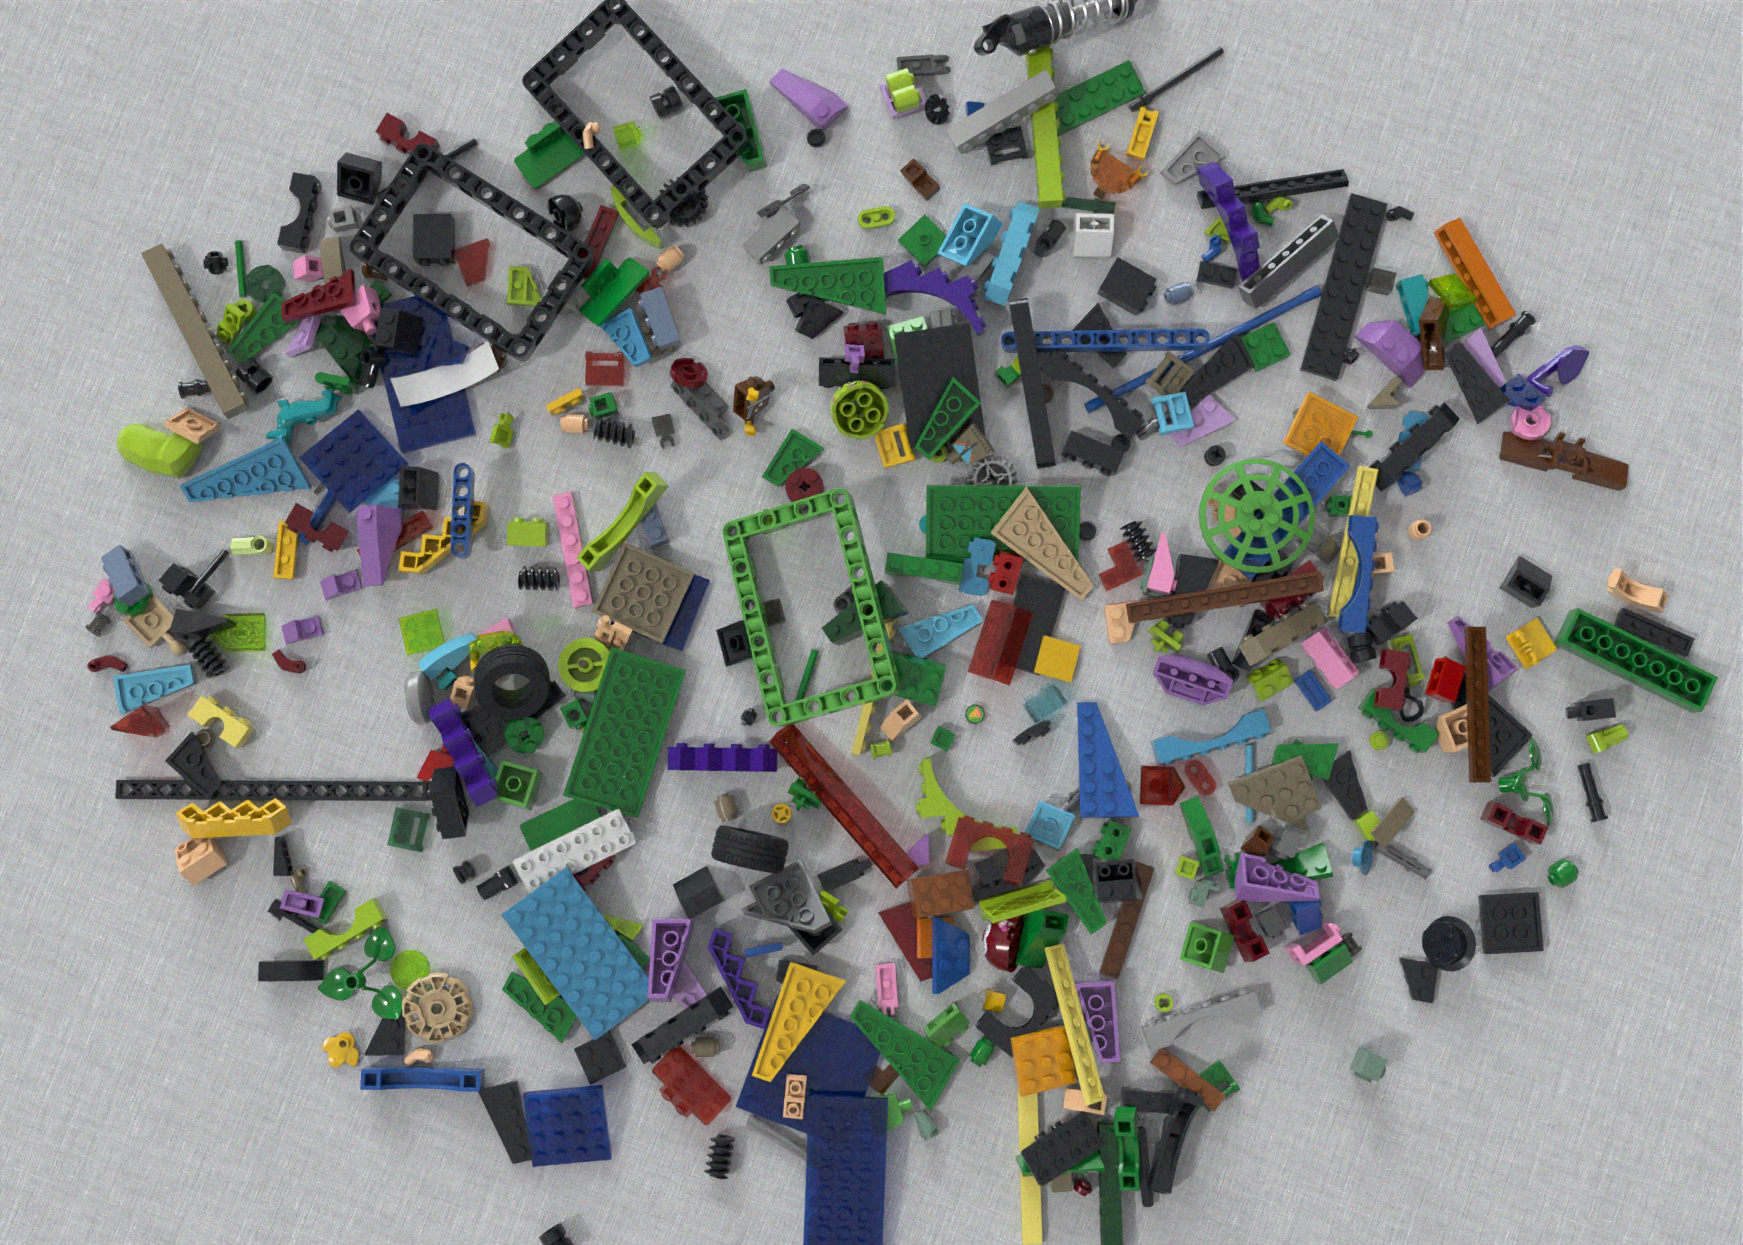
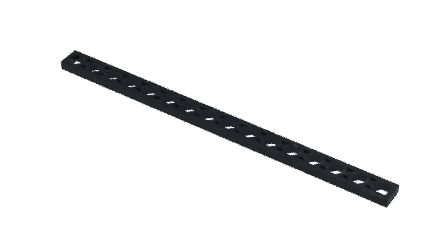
[115,780,428,801]

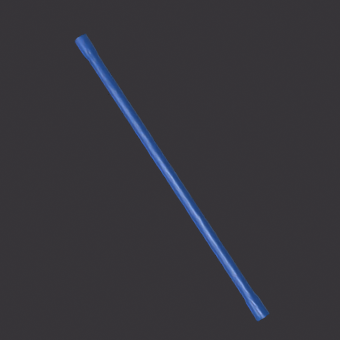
[1084,285,1322,413]

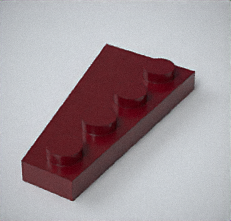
[878,902,932,982]

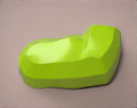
[116,424,203,479]

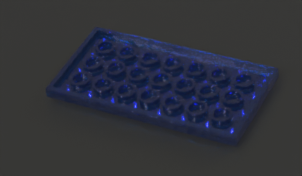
[373,296,477,454]
[803,1094,888,1245]

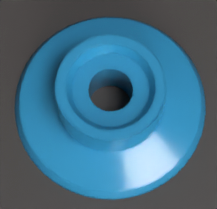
[1352,841,1373,876]

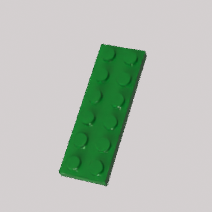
[1054,60,1146,136]

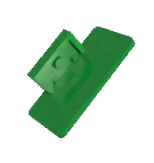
[514,121,585,189]
[579,257,650,327]
[520,799,601,851]

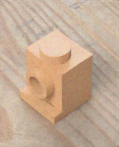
[1371,552,1395,575]
[450,676,475,709]

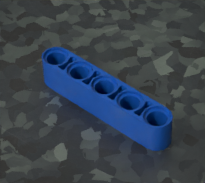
[450,463,475,559]

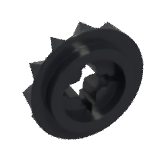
[925,94,950,125]

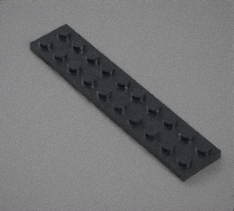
[1300,193,1387,381]

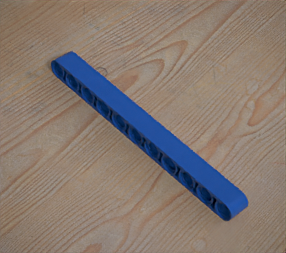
[1001,329,1210,353]

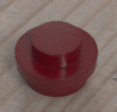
[1073,1178,1092,1197]

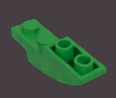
[1179,796,1224,878]

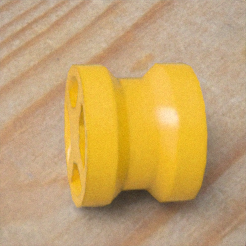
[772,804,792,823]

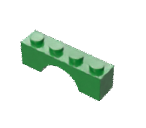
[884,552,963,585]
[1358,688,1439,754]
[1114,1106,1143,1191]

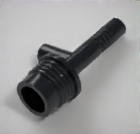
[267,898,318,934]

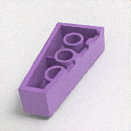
[647,919,695,1002]

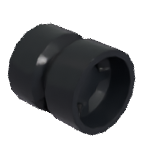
[650,85,684,119]
[236,358,273,394]
[1346,632,1377,664]
[539,1223,574,1245]

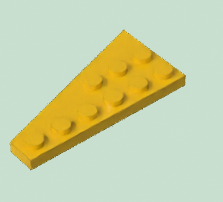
[752,962,846,1082]

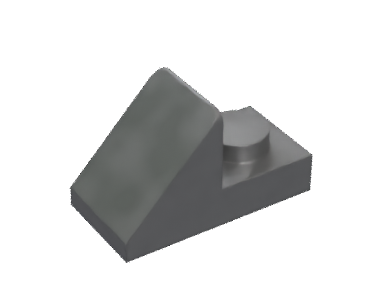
[1298,528,1340,565]

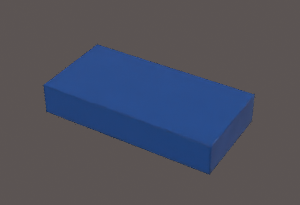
[1293,669,1332,712]

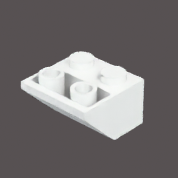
[1073,213,1114,258]

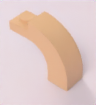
[1606,568,1669,613]

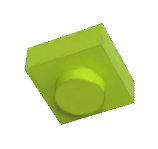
[1174,856,1199,880]

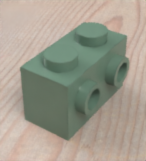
[1350,1047,1387,1083]

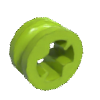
[1154,993,1173,1012]

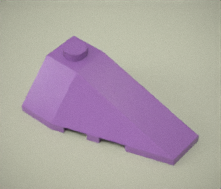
[769,69,848,132]
[1235,853,1319,902]

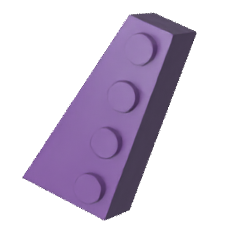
[1075,980,1120,1063]

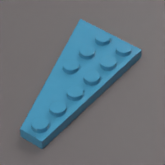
[180,436,312,503]

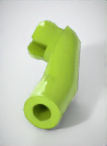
[1264,197,1293,215]

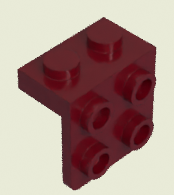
[843,321,884,358]

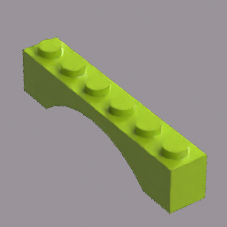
[577,472,669,571]

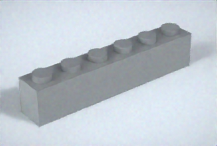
[947,70,1060,154]

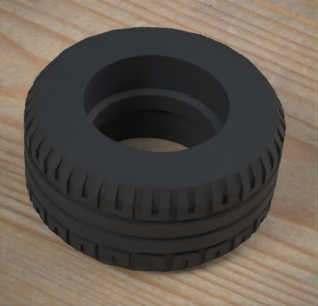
[474,644,551,720]
[711,825,789,874]

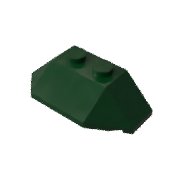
[316,316,374,385]

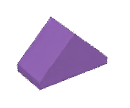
[899,834,929,865]

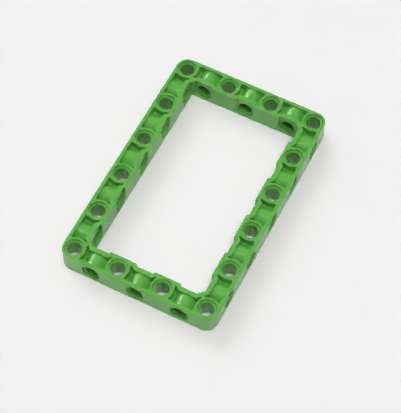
[722,488,901,727]

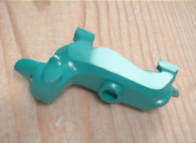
[266,389,342,443]

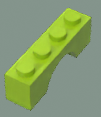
[303,898,388,961]

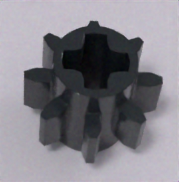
[203,251,228,275]

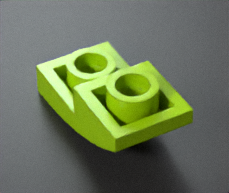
[216,303,246,346]

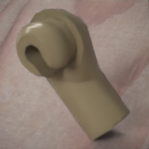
[291,866,308,893]

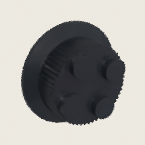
[1422,916,1476,971]

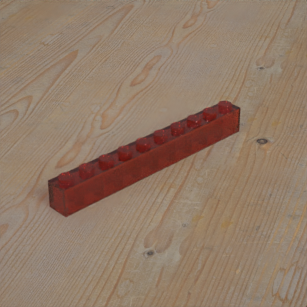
[769,724,919,889]

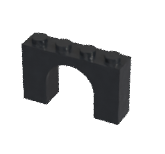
[975,966,1059,1058]

